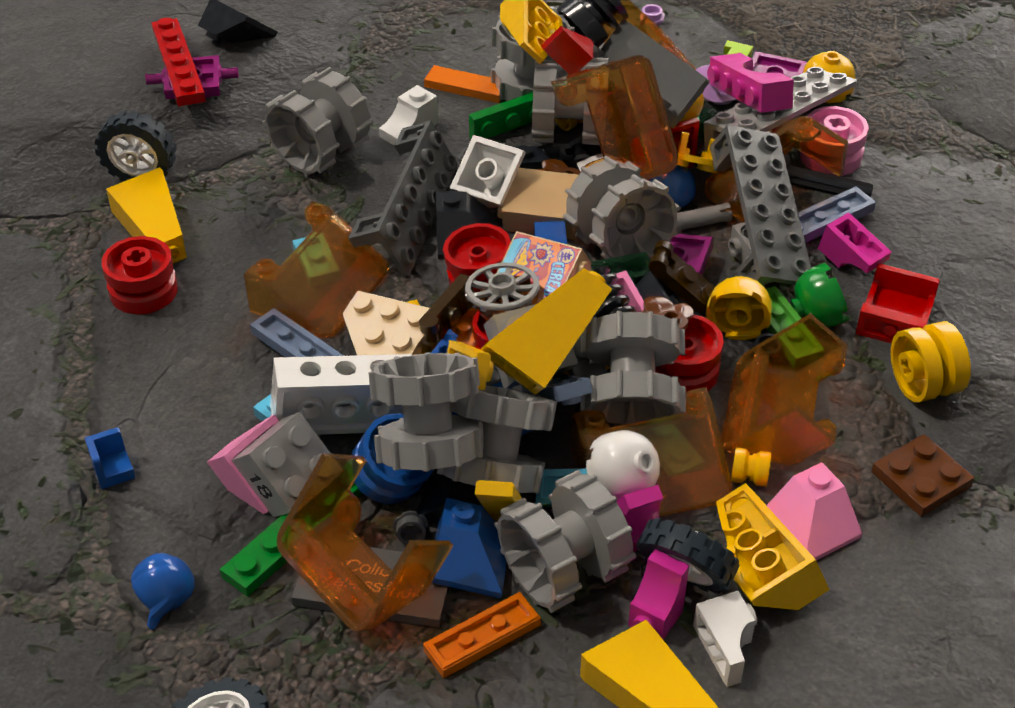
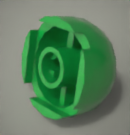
[791,263,849,329]

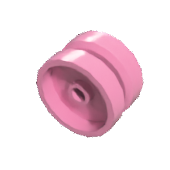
[800,106,869,176]

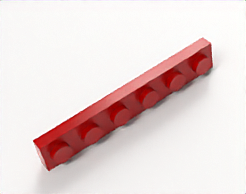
[151,18,206,107]

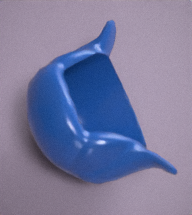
[649,163,696,208]
[131,553,195,630]

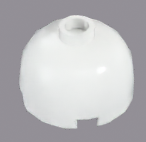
[586,430,660,500]

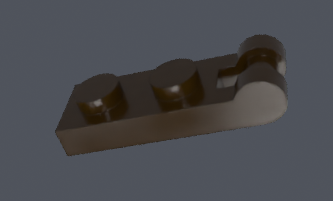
[648,240,715,318]
[419,274,475,353]

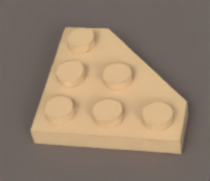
[343,291,429,355]

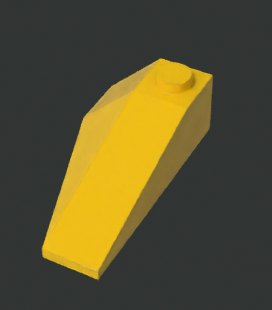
[500,0,563,64]
[716,483,830,610]

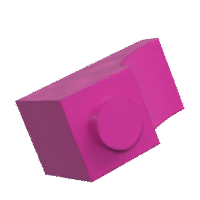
[818,212,892,273]
[616,485,664,553]
[628,549,689,640]

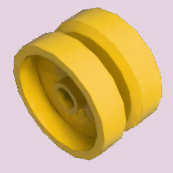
[891,321,971,402]

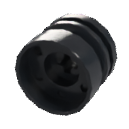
[556,0,629,48]

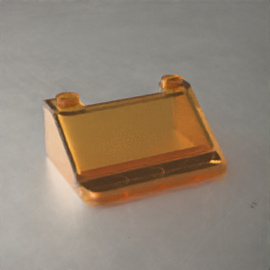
[244,201,389,338]
[571,387,732,517]

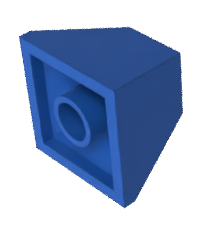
[428,498,507,598]

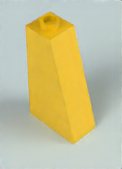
[106,167,187,263]
[481,268,612,395]
[580,620,718,708]

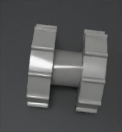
[491,14,575,101]
[532,55,608,145]
[262,67,374,177]
[563,156,681,270]
[580,311,686,426]
[368,352,484,472]
[437,385,557,493]
[494,470,637,613]

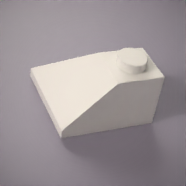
[450,135,526,208]

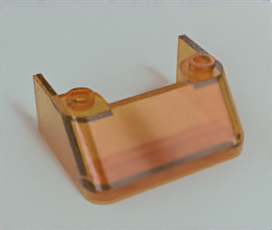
[705,116,848,222]
[277,453,454,631]

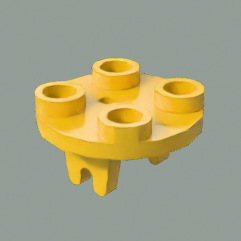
[665,132,717,173]

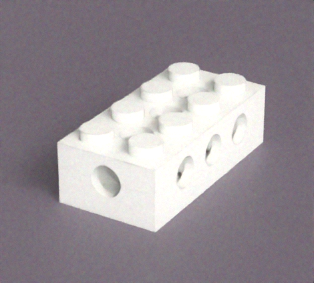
[270,354,412,435]

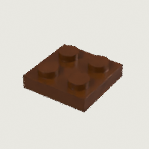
[871,434,975,517]

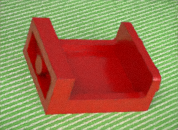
[855,263,940,344]

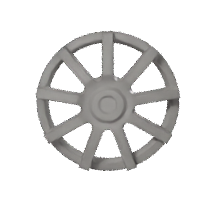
[465,263,540,312]

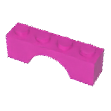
[707,53,794,113]

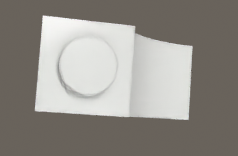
[379,85,438,145]
[693,591,757,687]

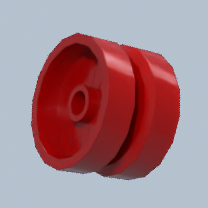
[443,223,511,292]
[102,236,178,315]
[655,314,724,397]

